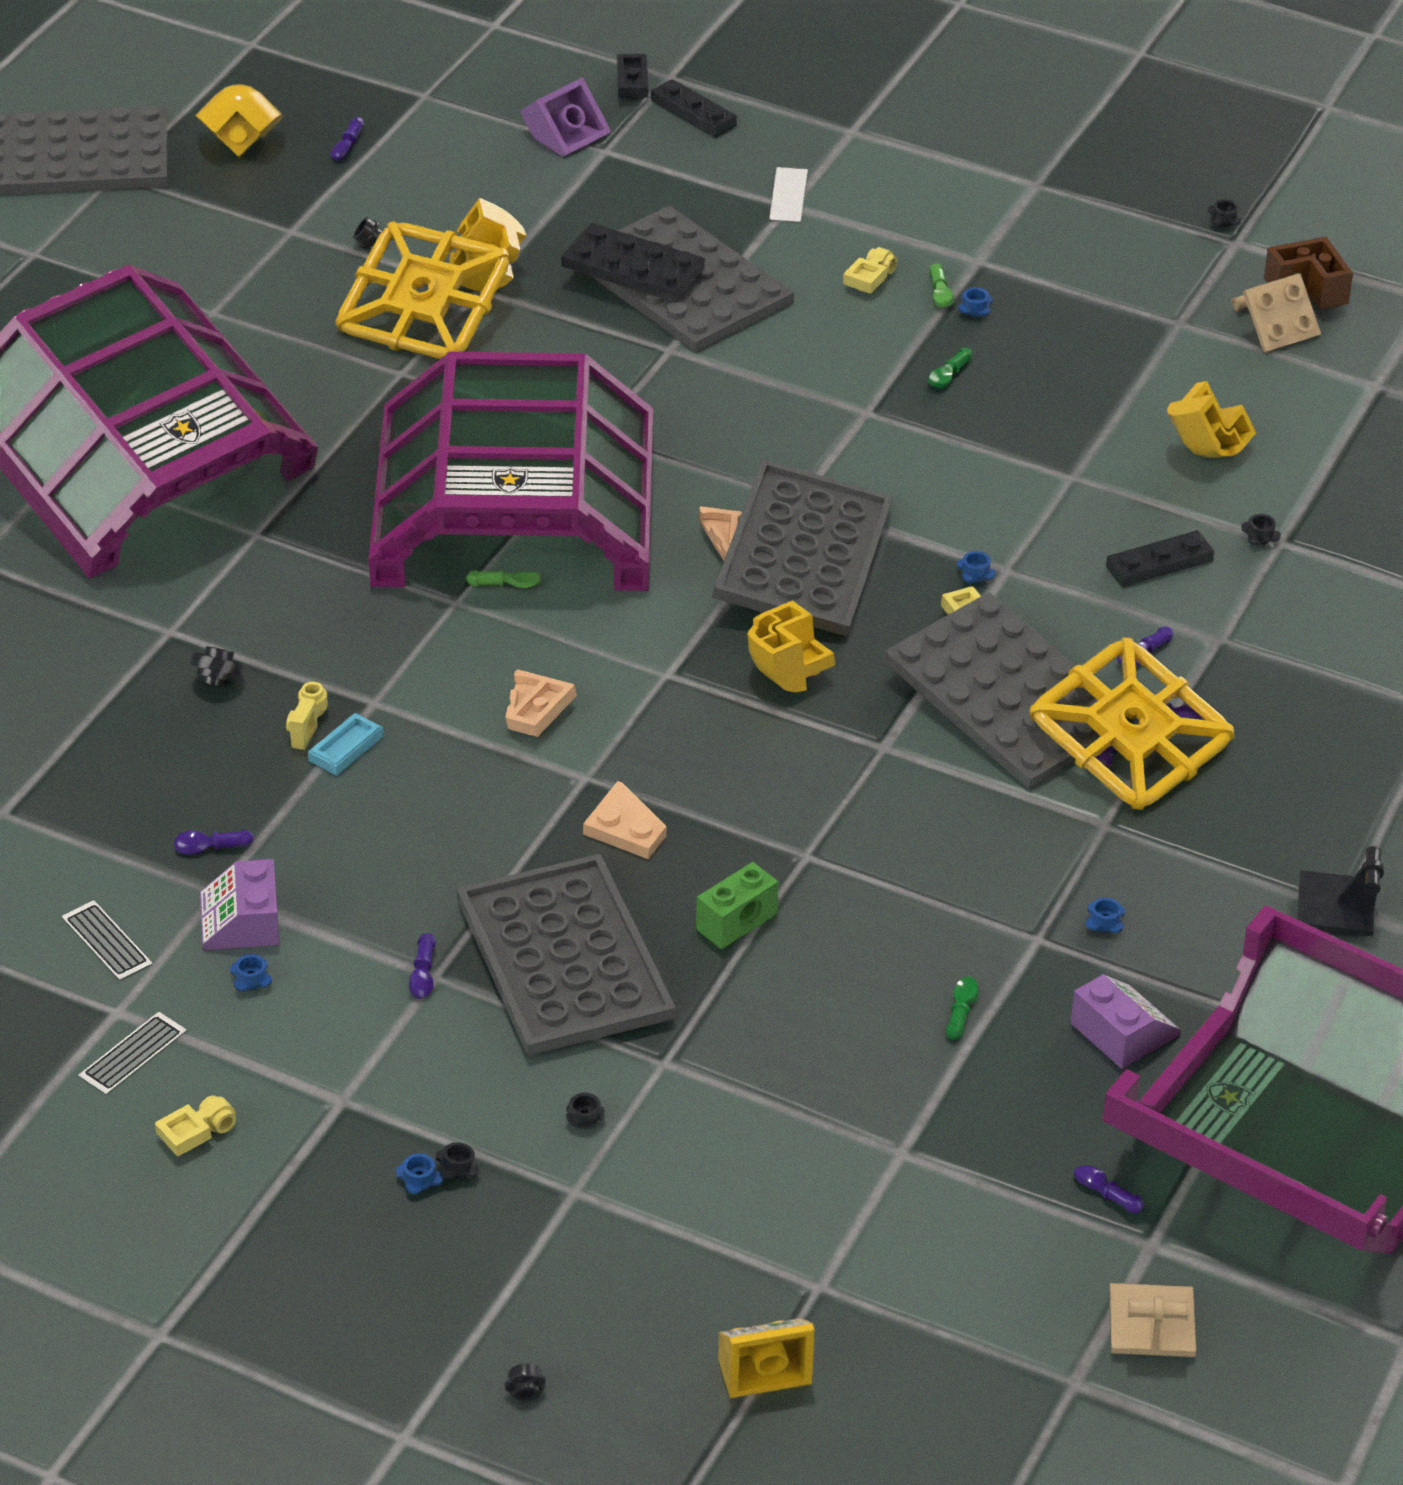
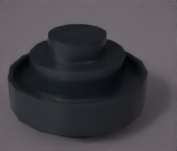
[190,646,244,686]

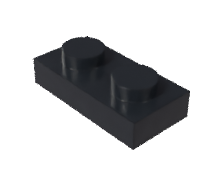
[617,54,649,100]

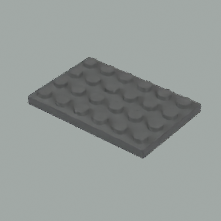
[0,105,168,195]
[591,205,794,352]
[712,459,893,637]
[883,592,1135,790]
[457,854,676,1056]

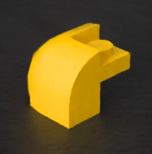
[195,84,284,158]
[449,198,526,292]
[1167,381,1256,458]
[747,600,835,693]

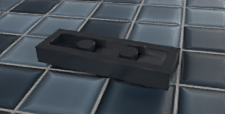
[651,79,737,138]
[1106,530,1215,587]

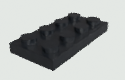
[561,223,705,302]

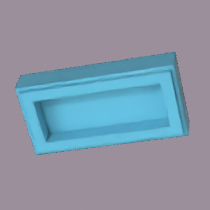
[308,713,383,776]

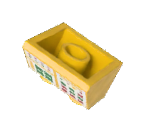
[718,1318,815,1398]

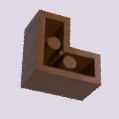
[1264,236,1353,310]

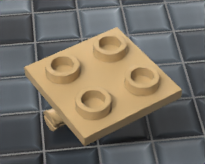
[1231,273,1321,353]
[1109,1283,1196,1357]

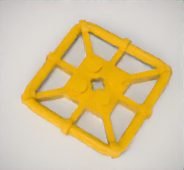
[335,221,511,359]
[1030,637,1234,810]

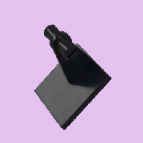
[1297,846,1385,937]

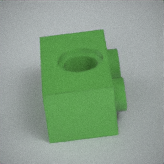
[696,862,779,950]

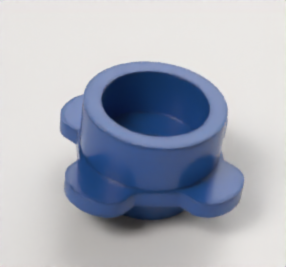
[958,287,993,317]
[957,551,996,583]
[1086,898,1125,933]
[230,954,272,992]
[396,1153,443,1194]

